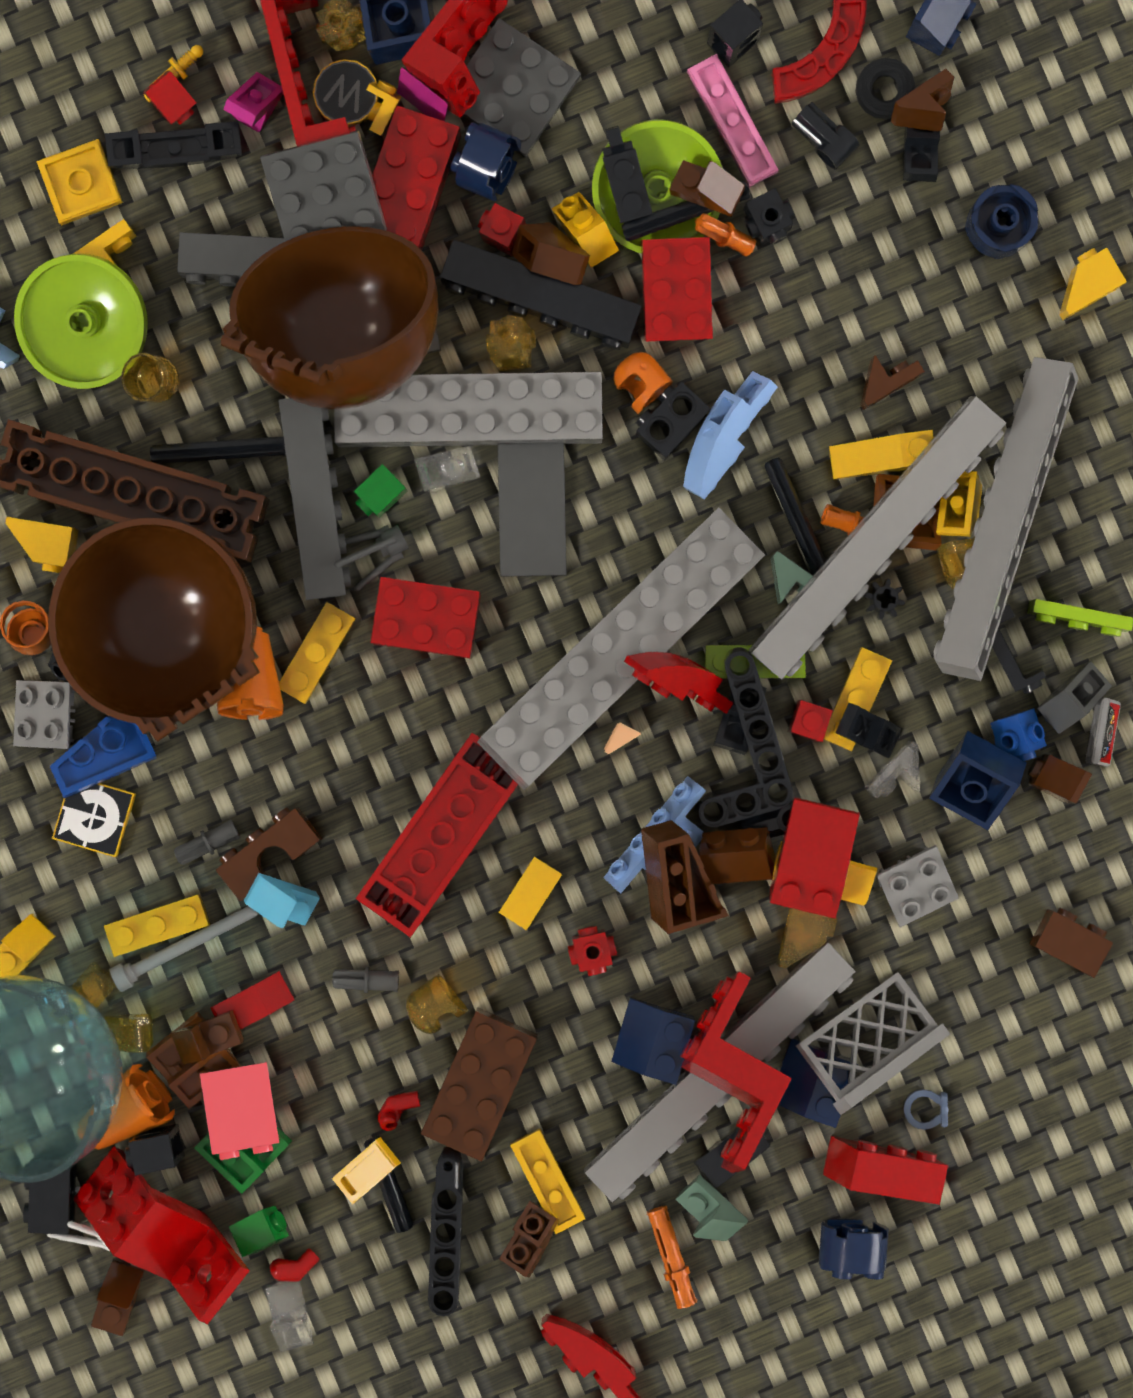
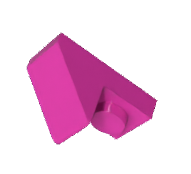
[223,72,284,132]

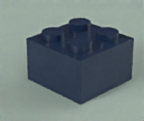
[360,0,435,65]
[929,731,1026,830]

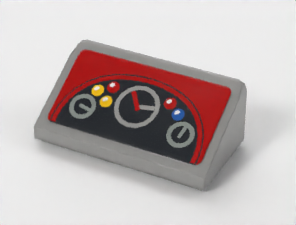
[1085,698,1121,767]

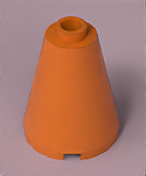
[217,626,284,720]
[81,1064,175,1150]

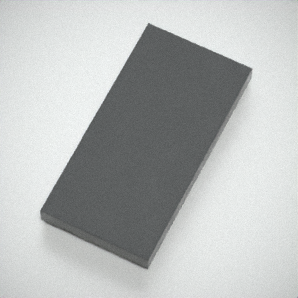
[498,443,567,577]

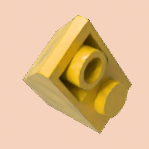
[551,192,619,268]

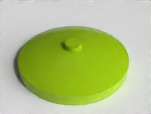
[592,119,722,254]
[14,254,148,389]

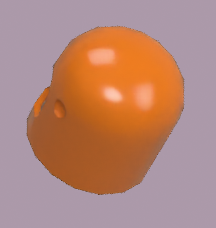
[613,352,673,415]
[0,601,51,656]

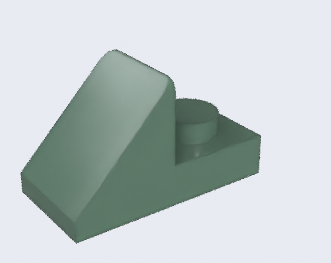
[770,551,813,604]
[675,1175,748,1241]

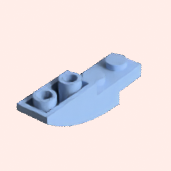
[683,371,778,500]

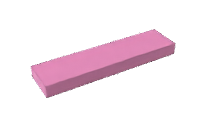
[687,54,778,188]

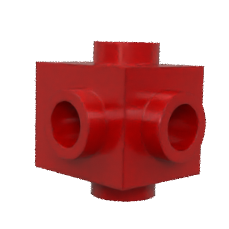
[567,926,617,976]

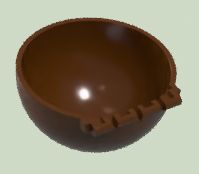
[221,226,438,409]
[48,518,260,742]

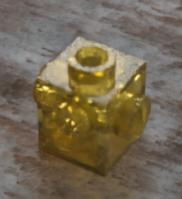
[315,0,366,51]
[486,315,536,371]

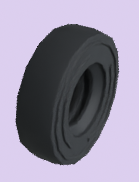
[855,58,915,119]

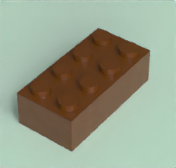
[421,1007,538,1162]

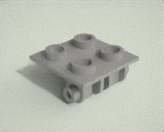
[13,680,75,749]
[875,845,959,927]

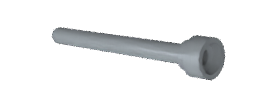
[109,906,259,992]

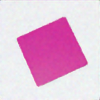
[397,67,448,121]

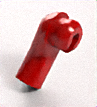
[378,1090,421,1131]
[270,1248,320,1282]

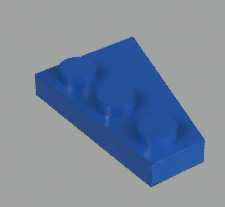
[50,716,157,798]

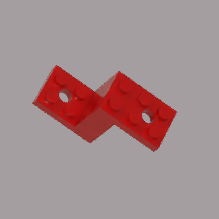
[680,971,792,1173]
[73,1146,250,1324]

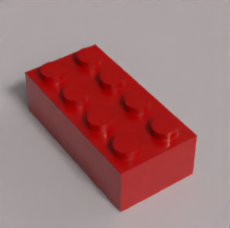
[372,105,461,250]

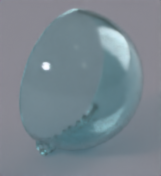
[0,975,123,1183]

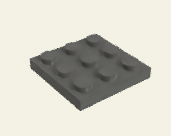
[463,18,581,158]
[260,130,387,241]

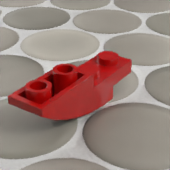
[624,652,733,714]
[541,1314,641,1398]

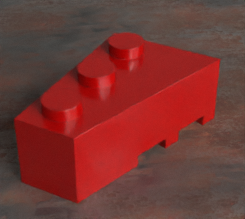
[823,1136,948,1205]

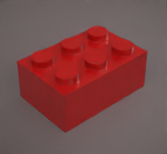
[641,237,713,342]
[370,577,481,659]

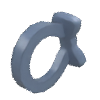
[903,1089,949,1130]

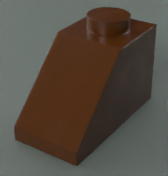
[1028,754,1092,804]

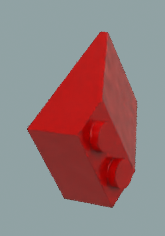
[770,797,860,919]

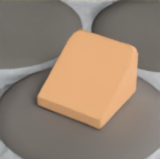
[603,722,641,754]

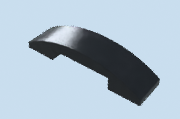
[105,121,242,169]

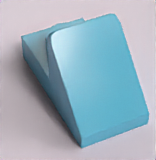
[244,873,320,928]

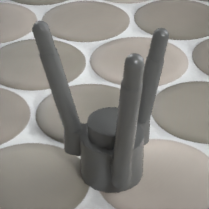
[334,525,409,591]

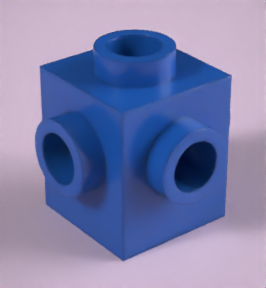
[990,708,1047,761]

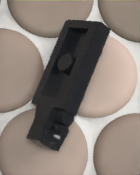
[602,126,653,223]

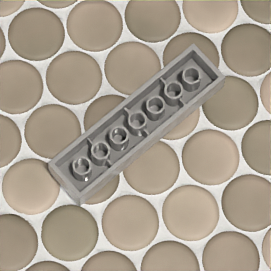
[334,372,603,447]

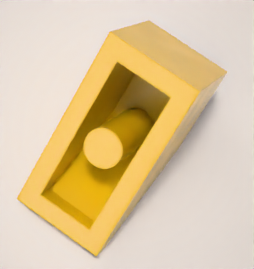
[1059,248,1127,320]
[936,471,982,537]
[5,517,79,574]

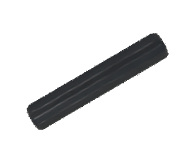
[364,1136,413,1233]

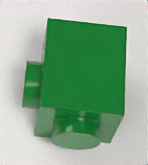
[354,464,408,518]
[229,1206,289,1258]

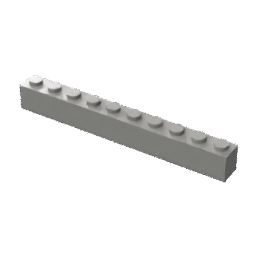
[934,357,1078,681]
[749,396,1006,680]
[584,940,856,1202]

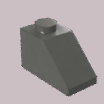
[1037,661,1112,734]

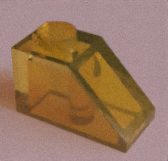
[776,908,837,969]

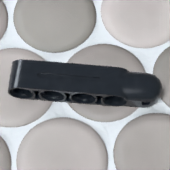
[428,1147,464,1316]

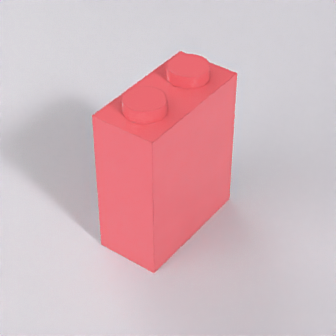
[200,1062,279,1160]

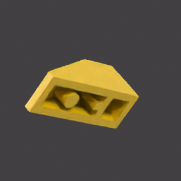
[829,430,934,480]

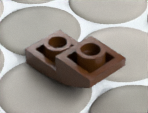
[499,1201,558,1278]

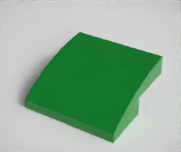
[194,1127,292,1194]

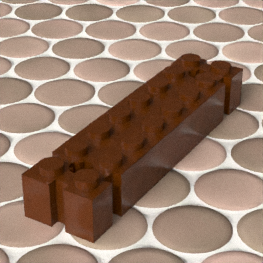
[0,419,270,563]

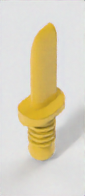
[144,45,203,103]

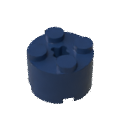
[451,122,521,201]
[965,184,1038,259]
[819,1219,889,1280]

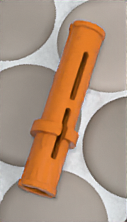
[647,1205,697,1309]

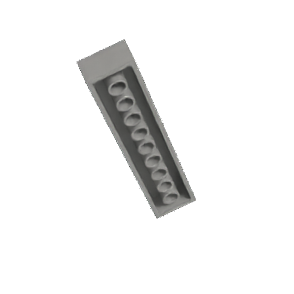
[477,507,765,790]

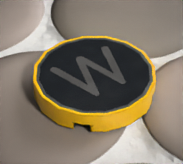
[313,59,379,127]

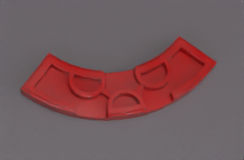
[772,0,867,104]

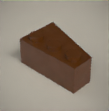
[641,820,728,934]

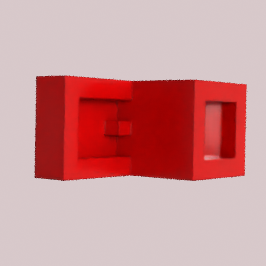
[210,971,295,1030]

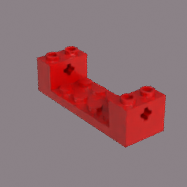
[260,0,356,146]
[402,0,508,118]
[355,733,518,938]

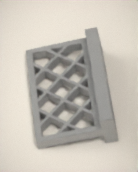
[796,972,950,1115]

